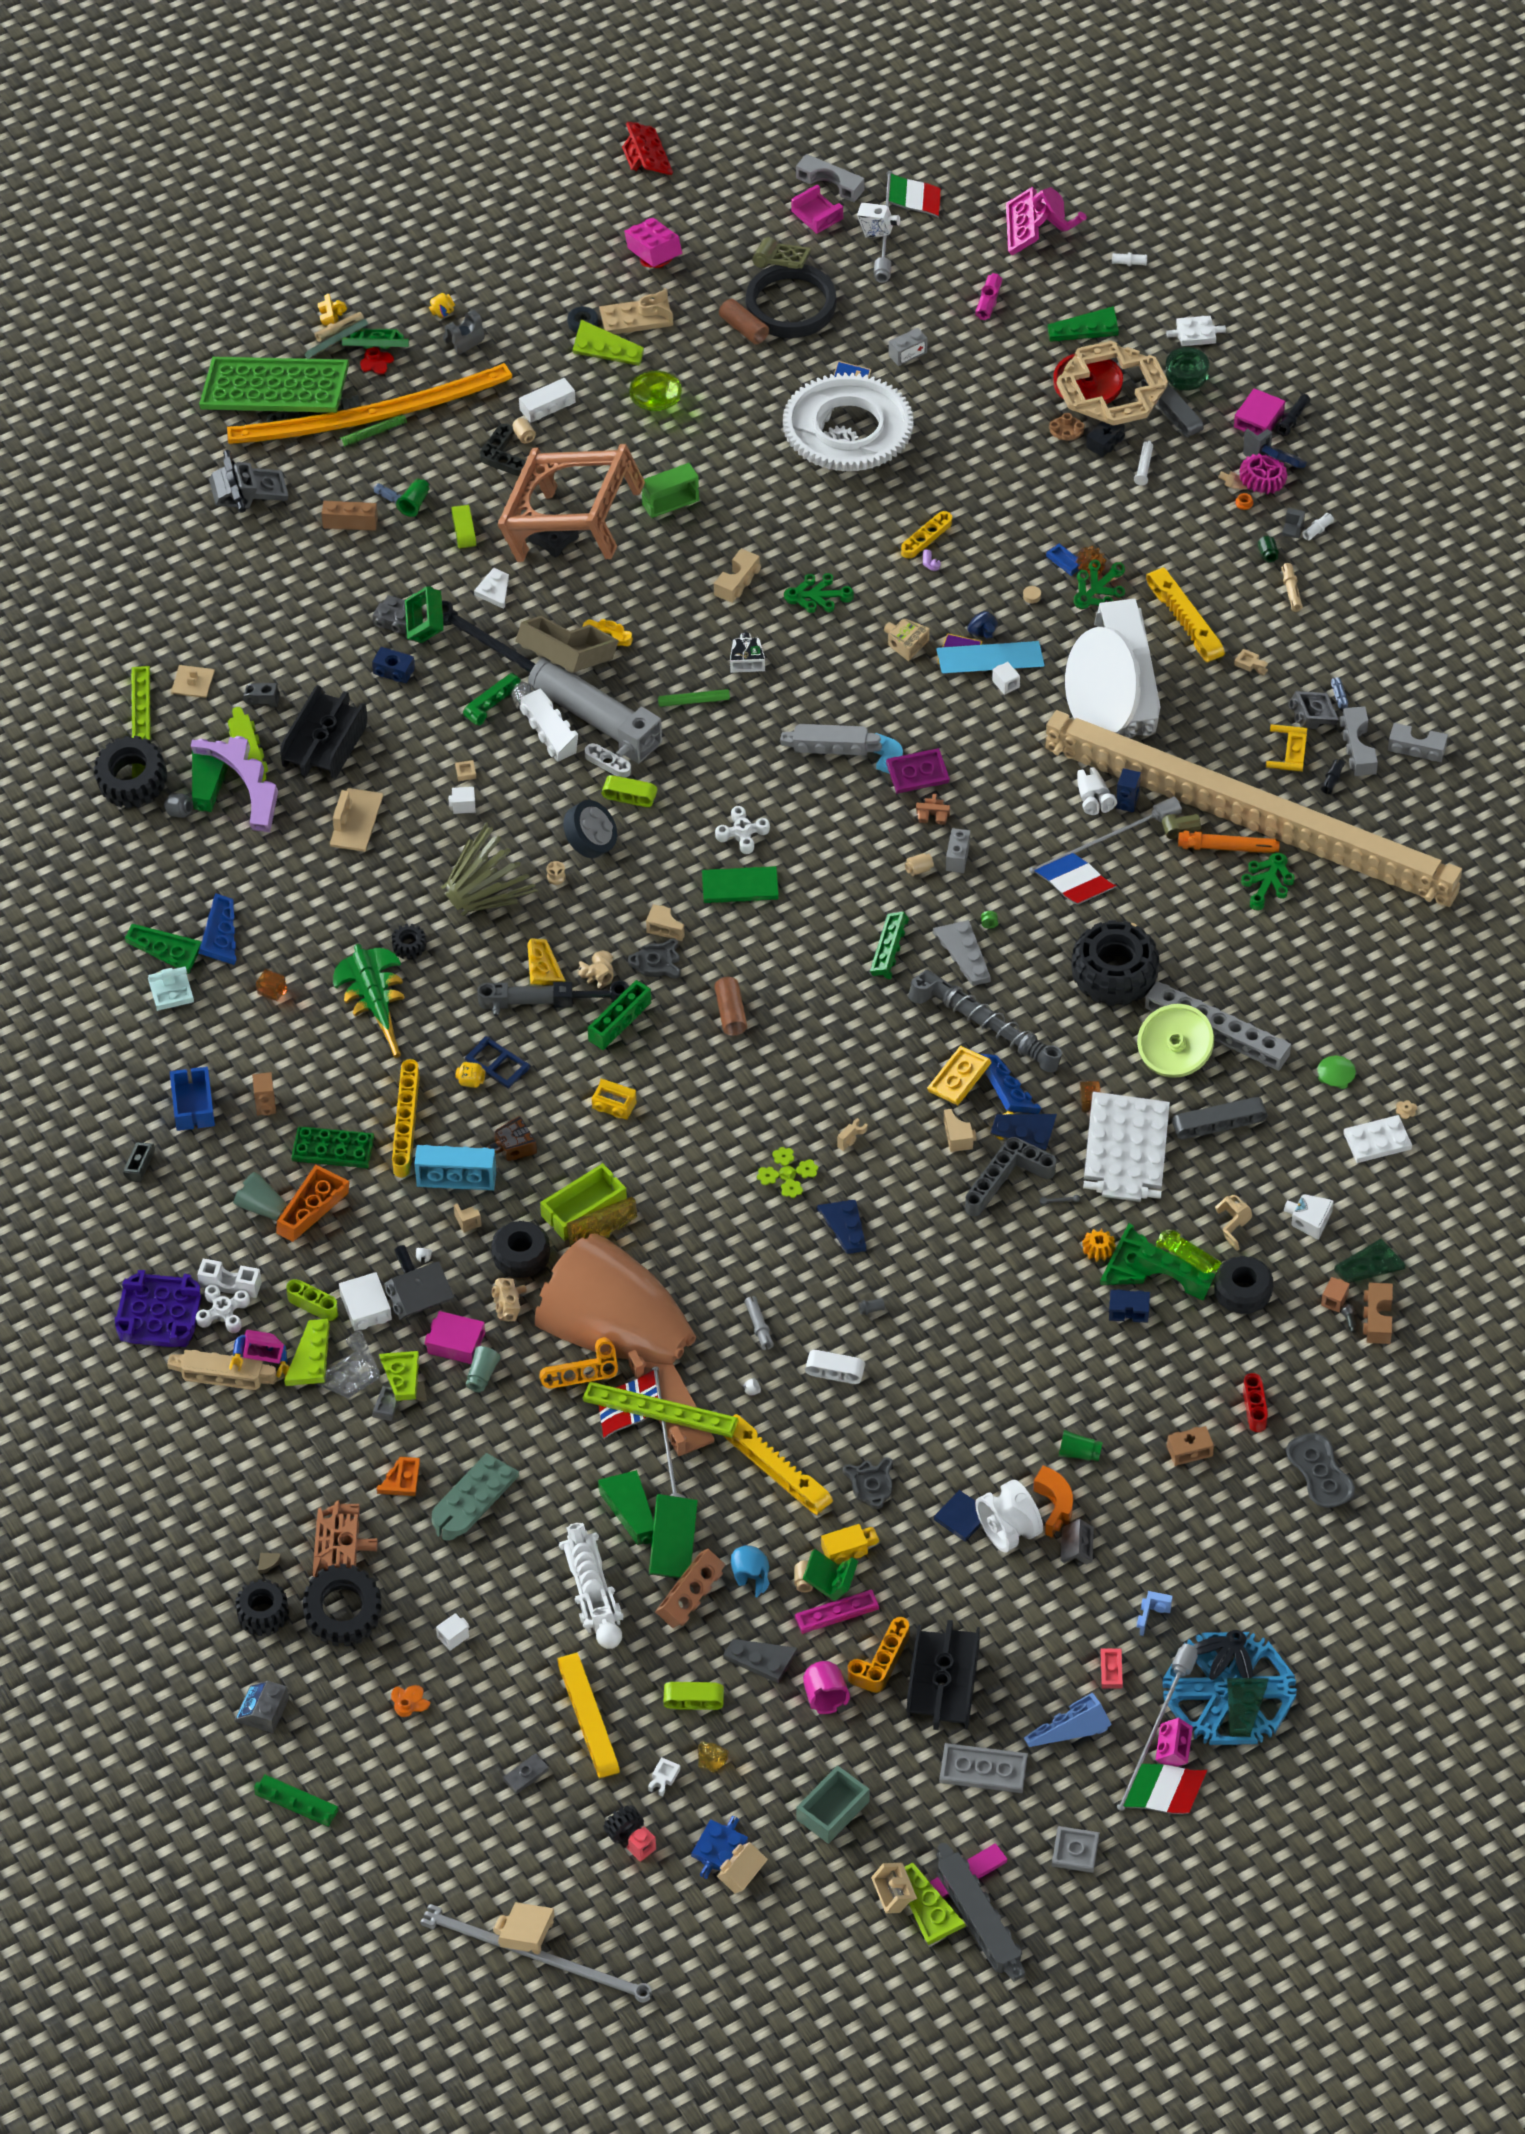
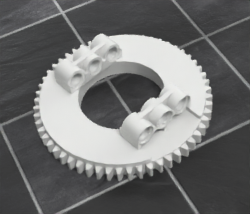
[783,373,913,471]

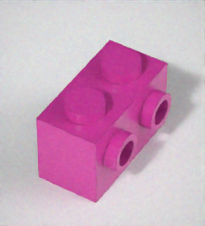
[1156,1718,1193,1767]

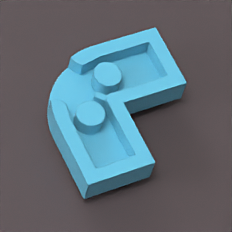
[875,733,903,774]

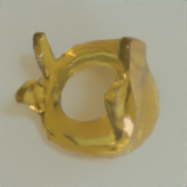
[697,1741,729,1773]

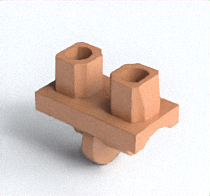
[916,794,950,825]

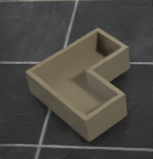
[515,616,618,673]

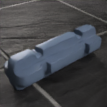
[374,483,402,504]
[1331,677,1348,709]

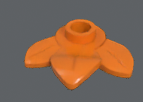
[391,1685,431,1717]

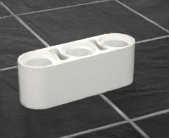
[805,1350,866,1384]

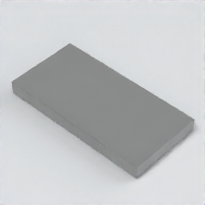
[939,1743,1028,1793]

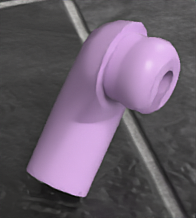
[923,550,941,571]

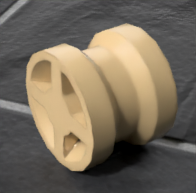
[546,861,566,885]

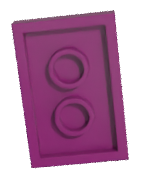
[886,748,950,794]

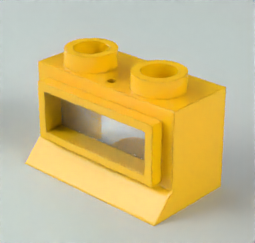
[591,1078,637,1120]

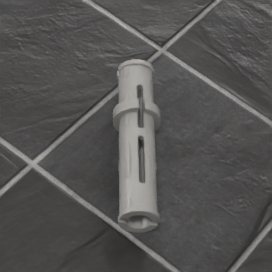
[744,1296,774,1350]

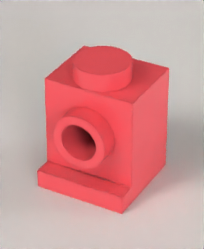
[626,1826,656,1862]

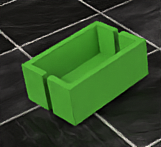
[642,463,699,518]

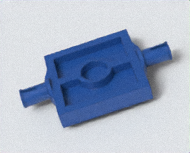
[691,1816,748,1879]

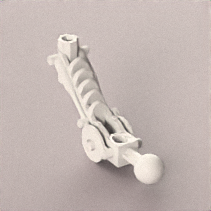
[559,1523,623,1649]

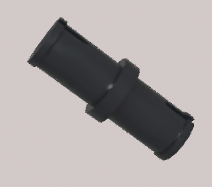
[1321,759,1345,794]

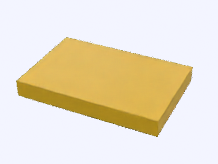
[927,1046,992,1105]

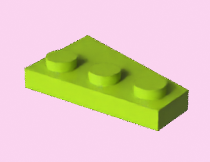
[379,1351,419,1401]

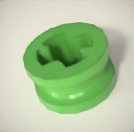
[981,911,998,929]

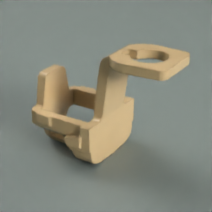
[1215,1195,1252,1251]

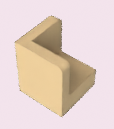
[454,1203,481,1233]

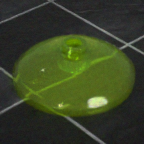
[629,370,682,411]

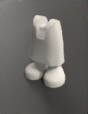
[1077,767,1117,815]

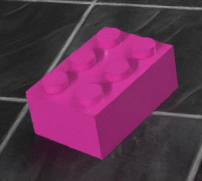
[624,218,682,267]

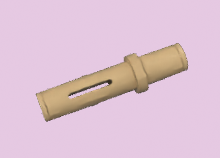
[315,312,364,342]
[1281,563,1303,612]

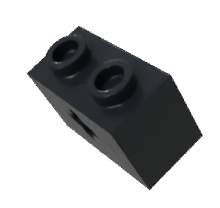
[1086,421,1125,457]

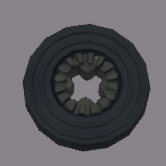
[567,306,598,333]

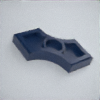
[1262,445,1307,468]

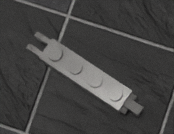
[780,724,882,755]

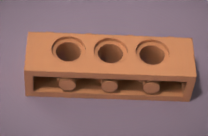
[655,1549,726,1628]

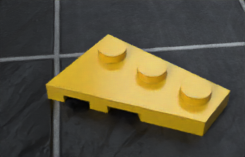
[527,938,565,986]

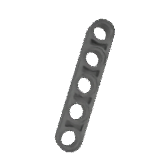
[1141,379,1204,437]
[1172,1097,1268,1139]

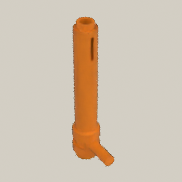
[1178,831,1280,854]

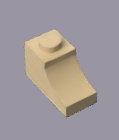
[646,904,685,941]
[944,1109,976,1152]

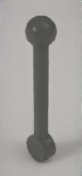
[1040,1195,1080,1206]

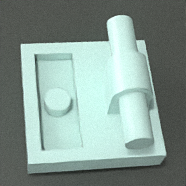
[148,967,194,1011]

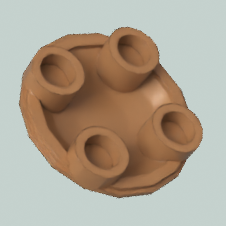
[1049,413,1085,441]

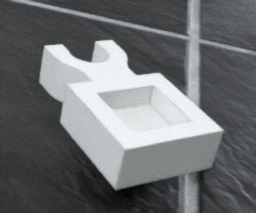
[648,1757,680,1797]

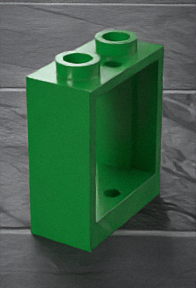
[405,586,444,643]

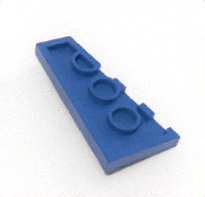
[199,893,236,965]
[981,1054,1042,1114]

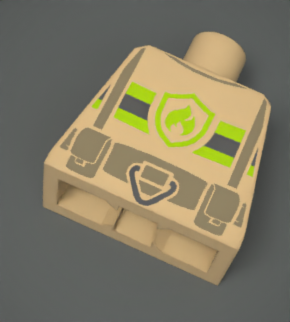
[884,619,930,661]

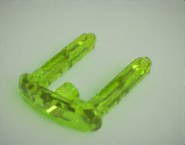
[1156,1229,1222,1273]

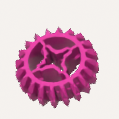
[1239,453,1287,495]

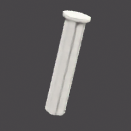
[1134,440,1153,485]

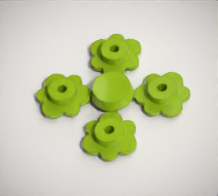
[757,1147,818,1198]

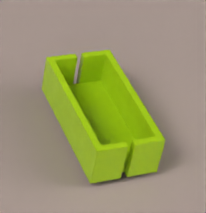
[540,1163,627,1241]

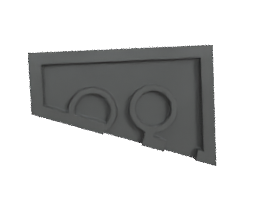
[723,1639,797,1683]

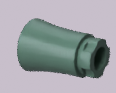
[466,1346,501,1393]

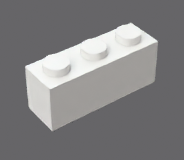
[519,378,576,423]

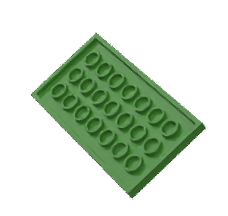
[199,357,349,413]

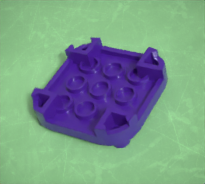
[115,1270,201,1347]

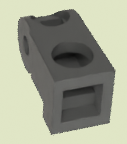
[243,683,280,707]

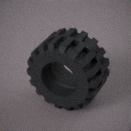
[235,1579,289,1636]

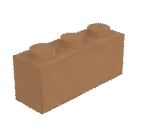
[322,501,378,531]

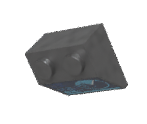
[235,1681,289,1733]

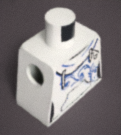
[857,203,900,238]

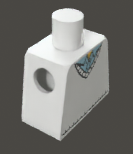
[1284,1194,1333,1240]

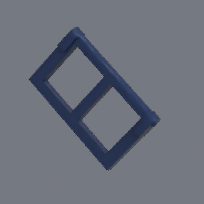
[465,1036,531,1089]

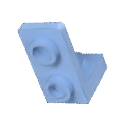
[1137,1591,1173,1636]

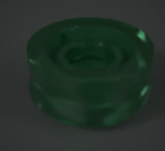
[1165,347,1209,391]

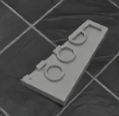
[933,920,991,986]

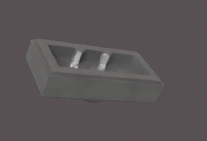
[372,1386,399,1421]
[503,1753,549,1794]

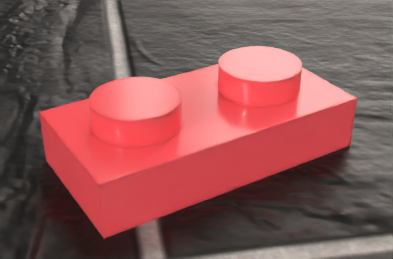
[1101,1649,1123,1689]

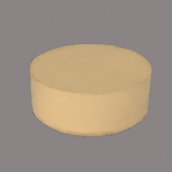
[1023,586,1041,604]

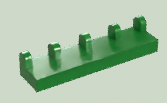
[870,911,909,979]
[254,1774,339,1827]

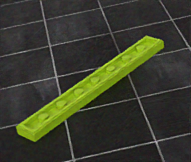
[131,666,151,779]
[583,1382,739,1438]

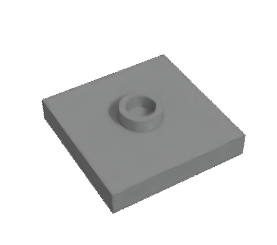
[1052,1826,1100,1873]

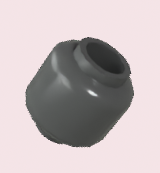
[164,793,193,818]

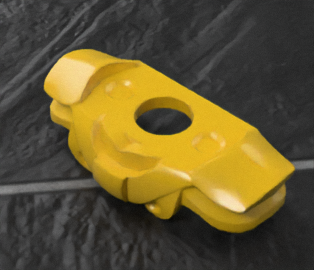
[583,619,633,646]

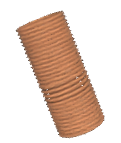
[719,299,769,344]
[714,977,747,1036]

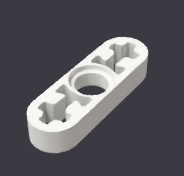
[585,743,631,778]

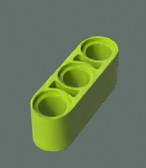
[451,504,476,549]
[601,775,658,807]
[286,1279,338,1321]
[663,1682,724,1710]

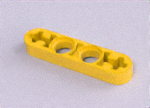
[901,511,952,559]

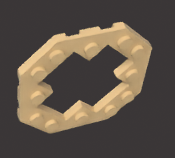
[1057,341,1168,425]

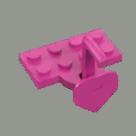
[1006,187,1087,256]

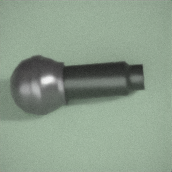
[1341,1304,1356,1333]

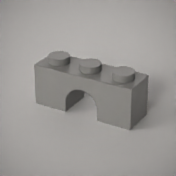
[1388,723,1448,762]

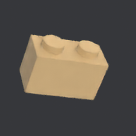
[717,1842,768,1893]

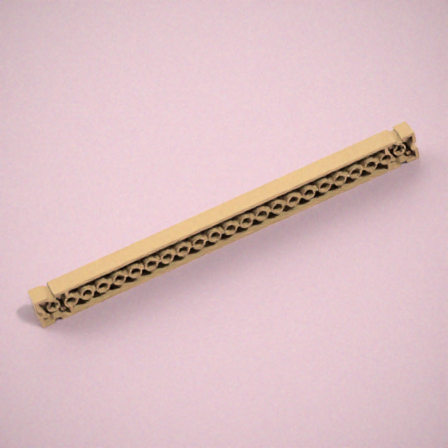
[1045,710,1462,907]

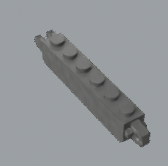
[936,1843,1025,1982]

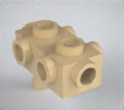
[492,1278,527,1322]

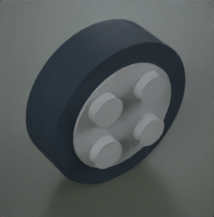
[563,800,617,858]

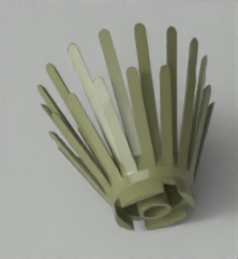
[441,822,538,916]

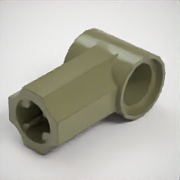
[1162,814,1201,839]

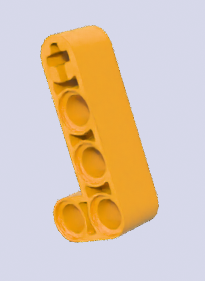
[539,1337,618,1388]
[848,1617,910,1693]

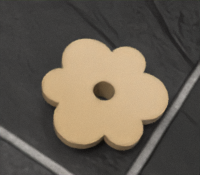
[1396,1100,1417,1119]

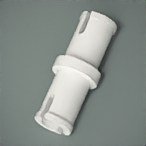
[1112,252,1147,266]
[1302,513,1334,541]

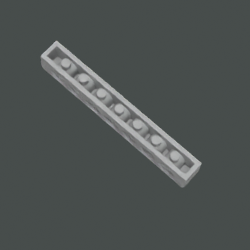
[1145,981,1291,1071]

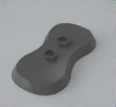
[1286,1433,1355,1508]

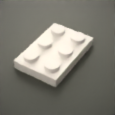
[1344,1115,1412,1163]

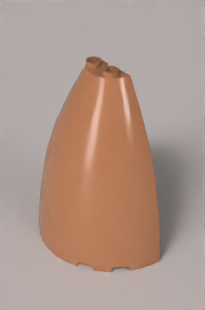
[535,1234,696,1364]

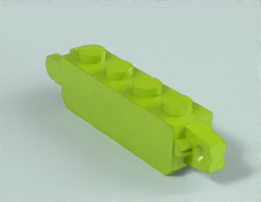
[228,707,268,783]

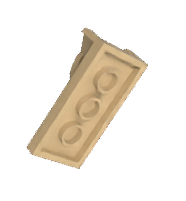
[599,288,673,334]

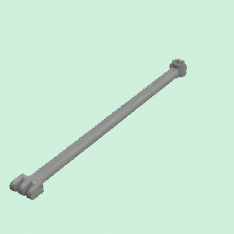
[420,1904,652,2003]

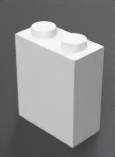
[339,1272,392,1331]

